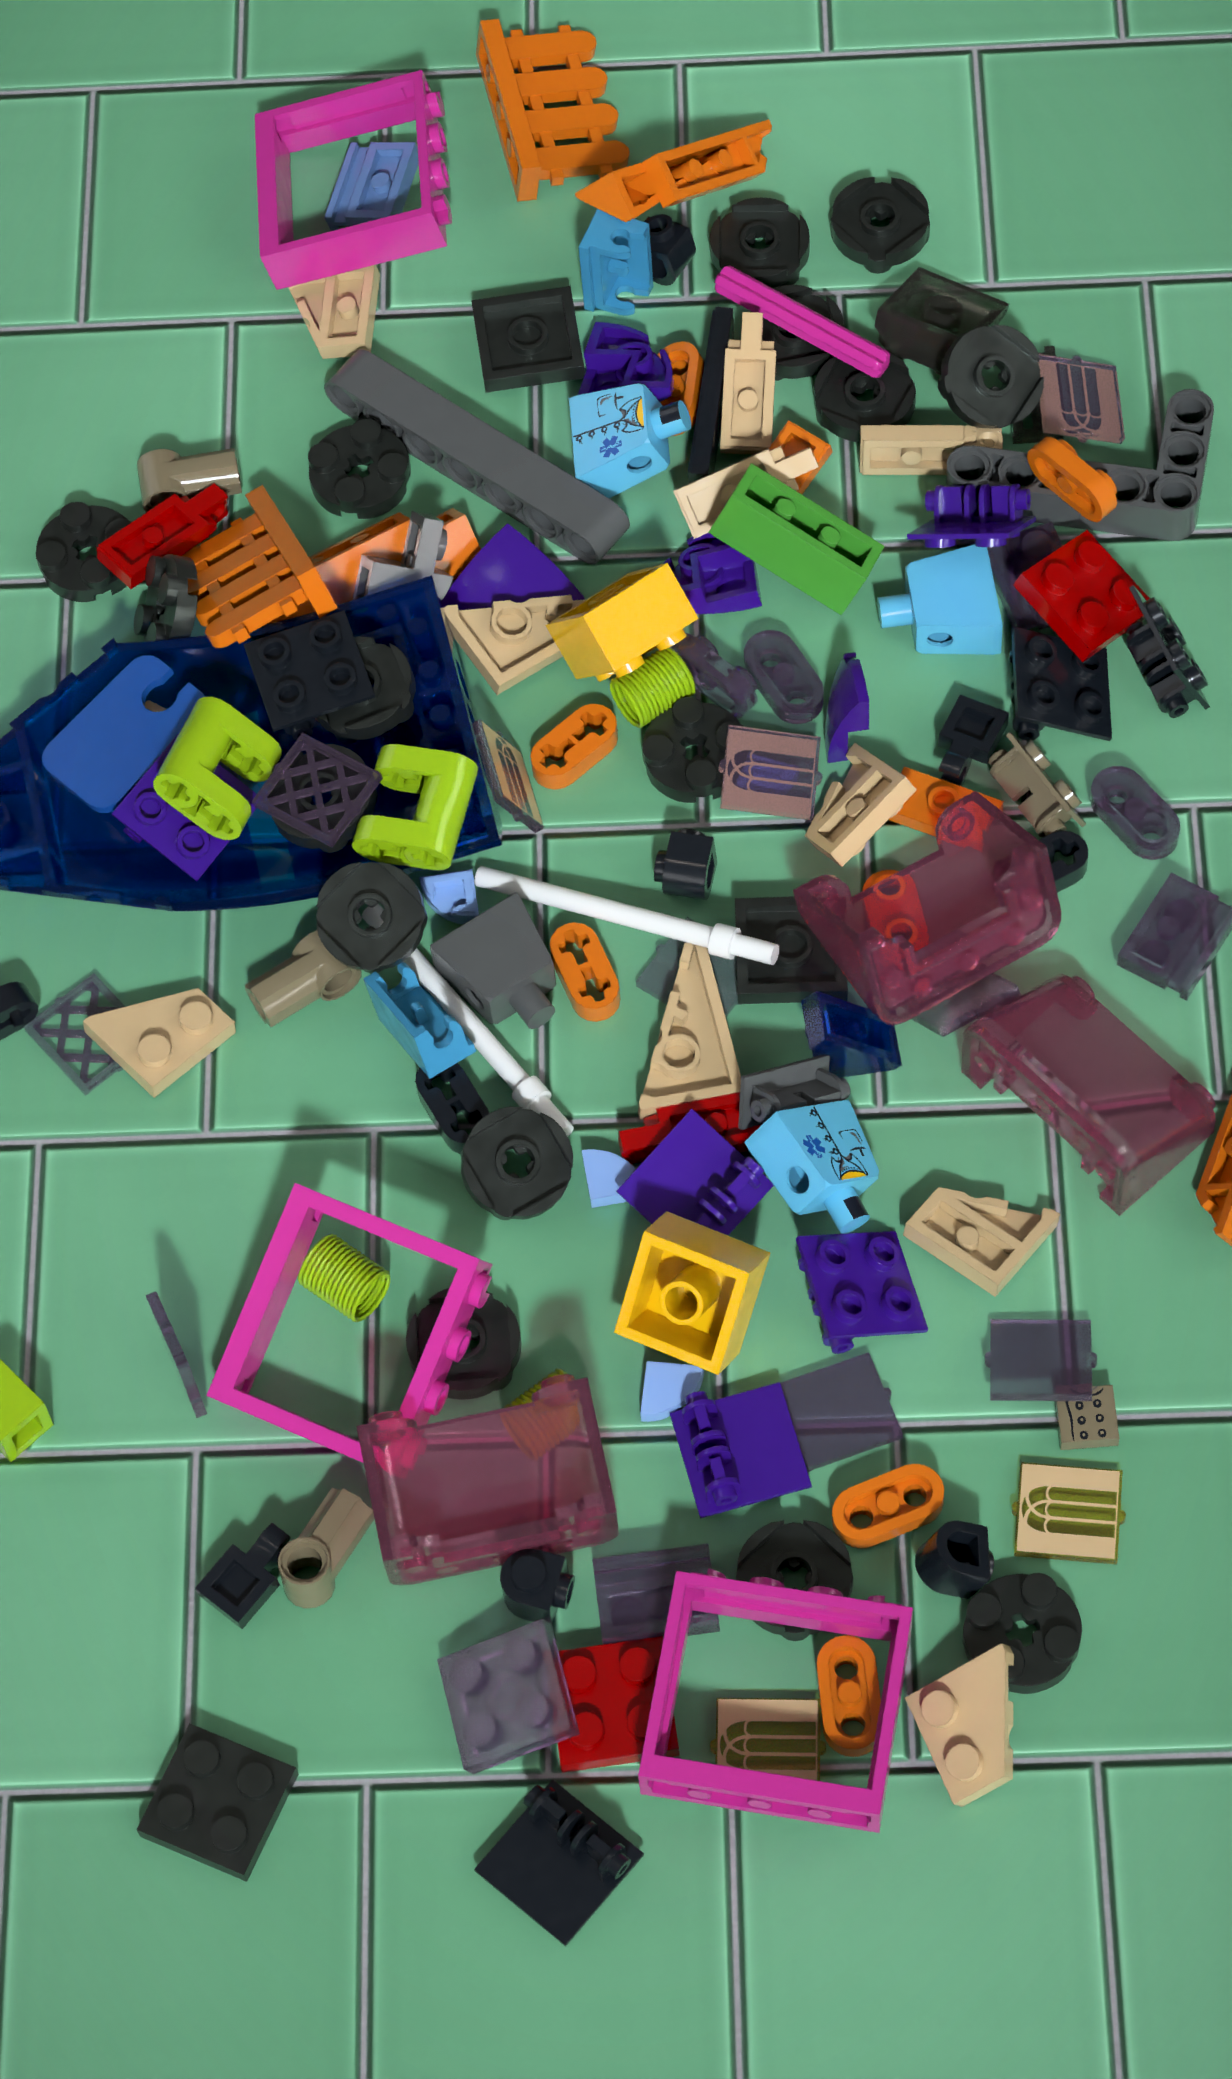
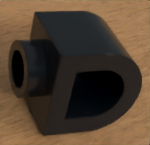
[644,214,696,286]
[654,828,717,900]
[915,1521,994,1599]
[500,1549,575,1626]

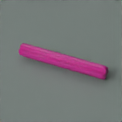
[715,266,890,378]

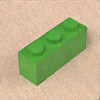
[708,463,885,615]

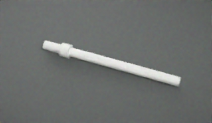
[474,866,779,965]
[362,904,574,1137]

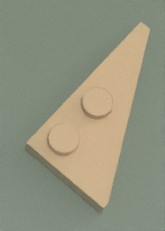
[440,595,585,695]
[638,942,741,1120]

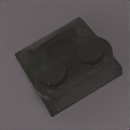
[874,267,1009,376]

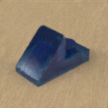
[801,991,902,1078]

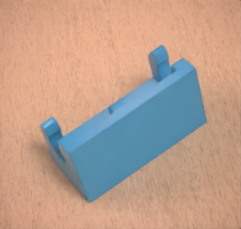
[579,209,653,316]
[363,962,476,1079]

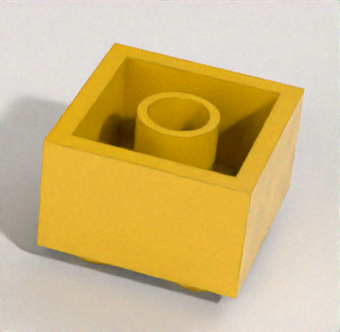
[545,563,699,682]
[614,1211,771,1375]

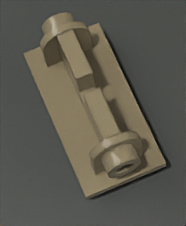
[988,732,1086,837]

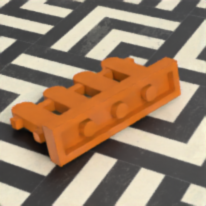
[476,19,630,202]
[181,485,338,648]

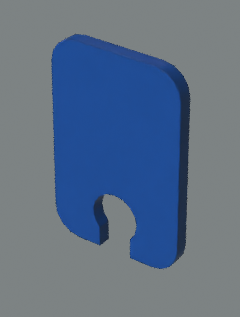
[42,655,205,813]

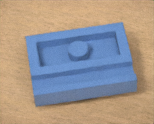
[324,142,419,231]

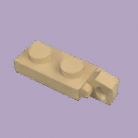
[720,312,776,455]
[859,424,1003,475]
[673,446,819,539]

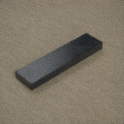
[688,307,734,484]

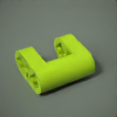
[153,697,282,840]
[352,744,478,870]

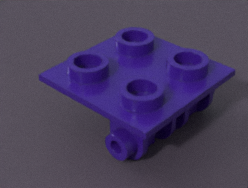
[907,484,1036,548]
[112,733,264,882]
[616,1109,774,1235]
[796,1231,928,1354]
[670,1382,812,1519]

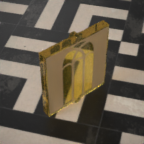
[1012,1462,1126,1565]
[710,1698,826,1781]

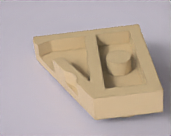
[288,265,380,359]
[805,743,917,867]
[83,988,236,1098]
[903,1187,1060,1297]
[905,1643,1014,1807]

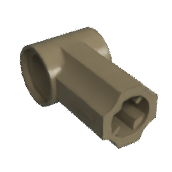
[137,448,242,512]
[244,930,362,1027]
[278,1488,375,1608]

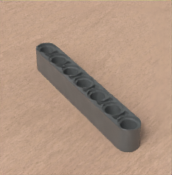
[324,349,630,565]

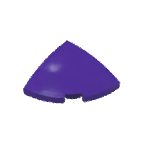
[578,322,674,402]
[438,523,585,612]
[663,533,762,614]
[825,652,869,763]

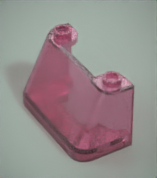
[793,791,1061,1025]
[961,974,1216,1216]
[356,1374,619,1585]

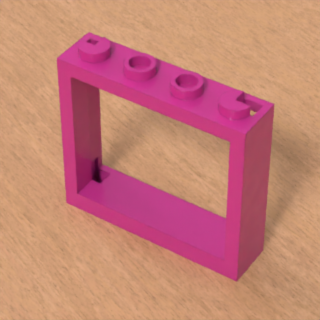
[255,70,452,290]
[206,1183,493,1477]
[638,1568,913,1833]

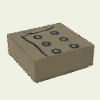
[1054,1385,1119,1450]

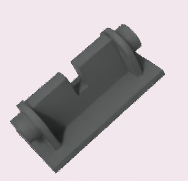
[738,1054,850,1130]

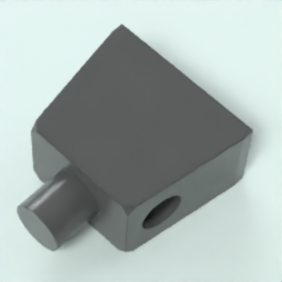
[430,893,556,1029]

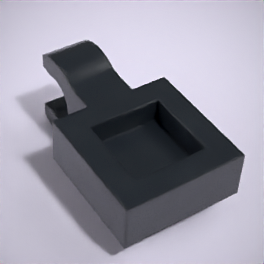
[938,695,1009,786]
[195,1523,291,1629]

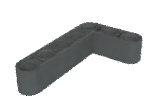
[946,389,1214,541]

